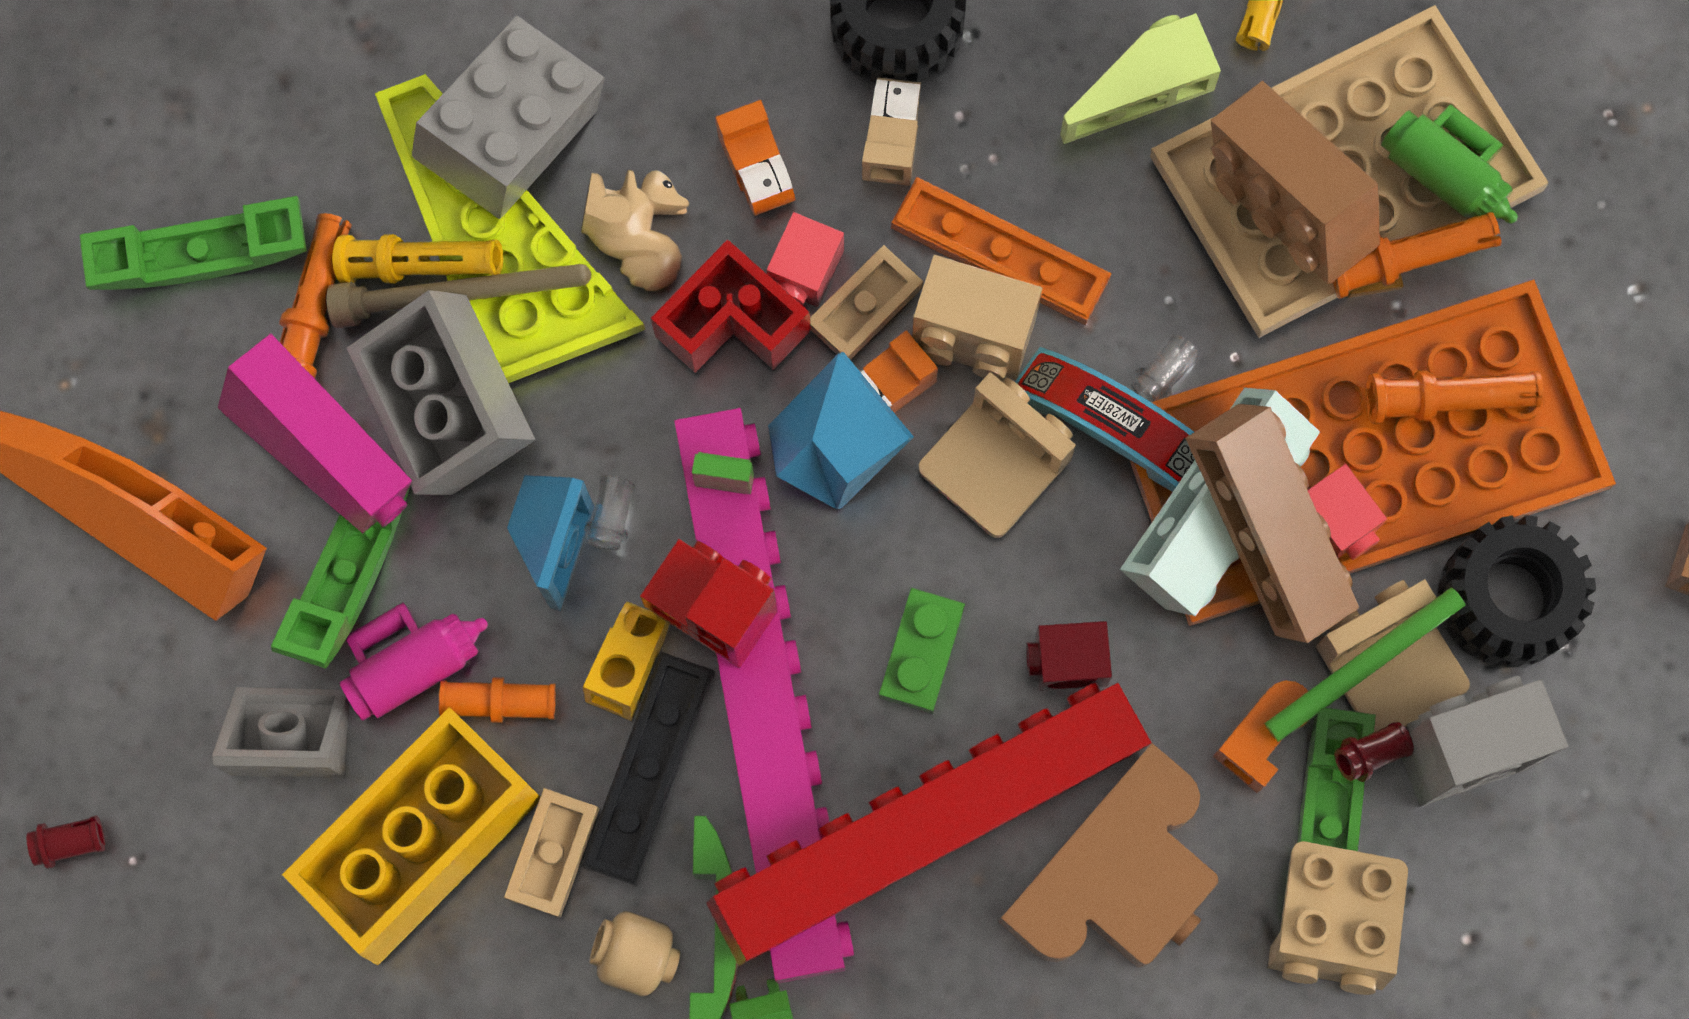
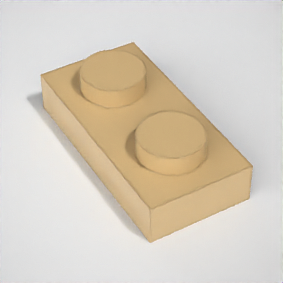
[810,245,924,360]
[504,788,600,918]

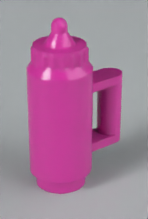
[339,602,488,721]

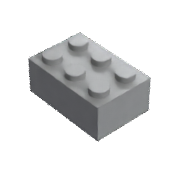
[412,15,605,219]
[347,290,536,495]
[1401,676,1569,807]

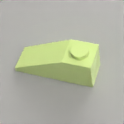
[1060,13,1221,144]

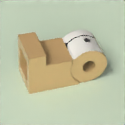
[862,78,921,186]

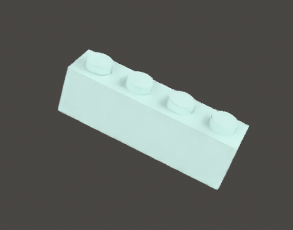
[1120,387,1320,616]

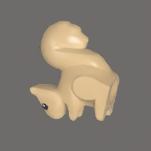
[581,170,689,291]

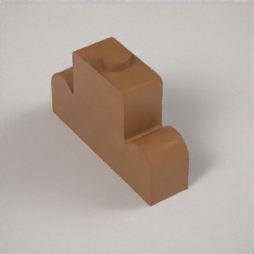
[998,743,1219,967]

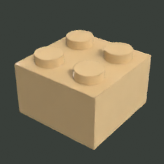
[912,255,1043,381]

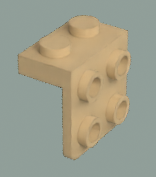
[919,372,1076,538]
[1316,579,1470,732]
[1267,841,1408,995]

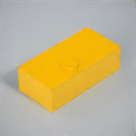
[282,707,540,965]

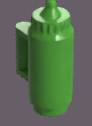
[1381,104,1518,224]

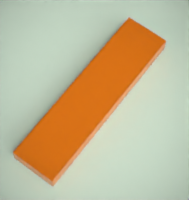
[891,177,1112,325]

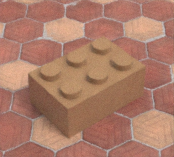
[1211,81,1380,285]

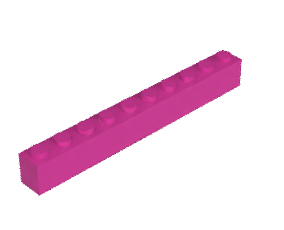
[674,408,854,984]

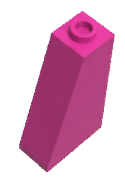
[218,333,412,534]

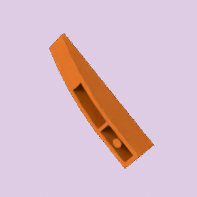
[0,411,267,621]

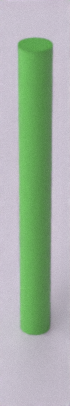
[1264,587,1466,742]

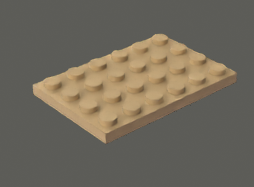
[1150,5,1549,338]

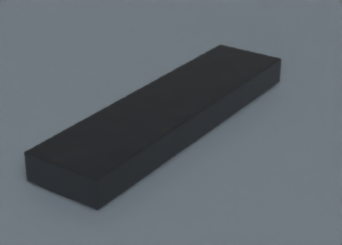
[581,652,715,887]

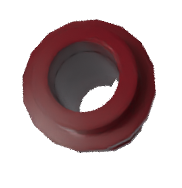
[1335,722,1414,782]
[26,815,105,869]

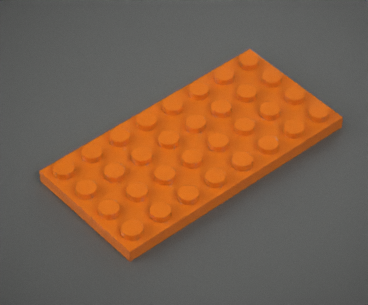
[1129,279,1616,626]

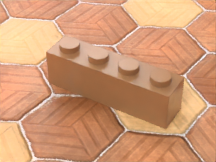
[1185,404,1360,643]

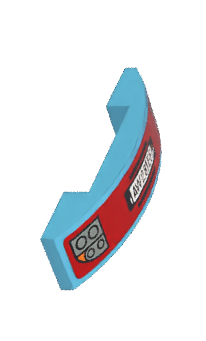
[1015,347,1195,492]

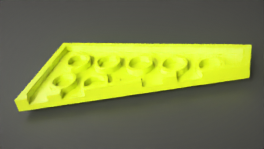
[375,74,646,383]

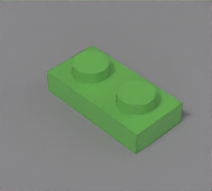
[879,588,965,714]

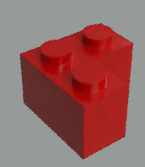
[650,239,811,373]
[640,539,778,668]

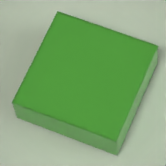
[692,452,754,495]

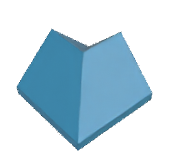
[768,352,914,510]
[507,475,595,611]

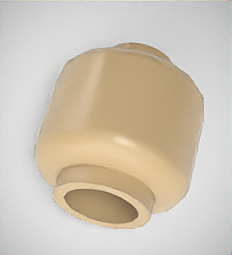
[589,911,680,996]

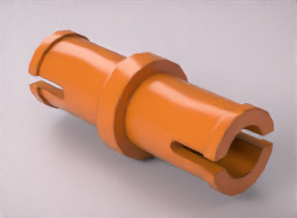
[439,677,556,723]

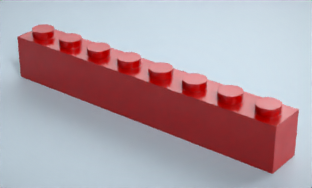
[706,682,1152,966]

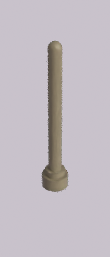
[326,264,591,328]

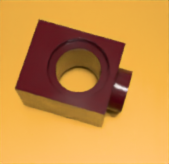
[1026,621,1112,691]

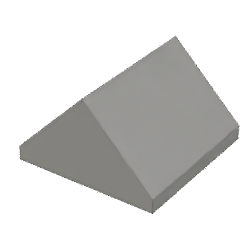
[212,687,349,778]

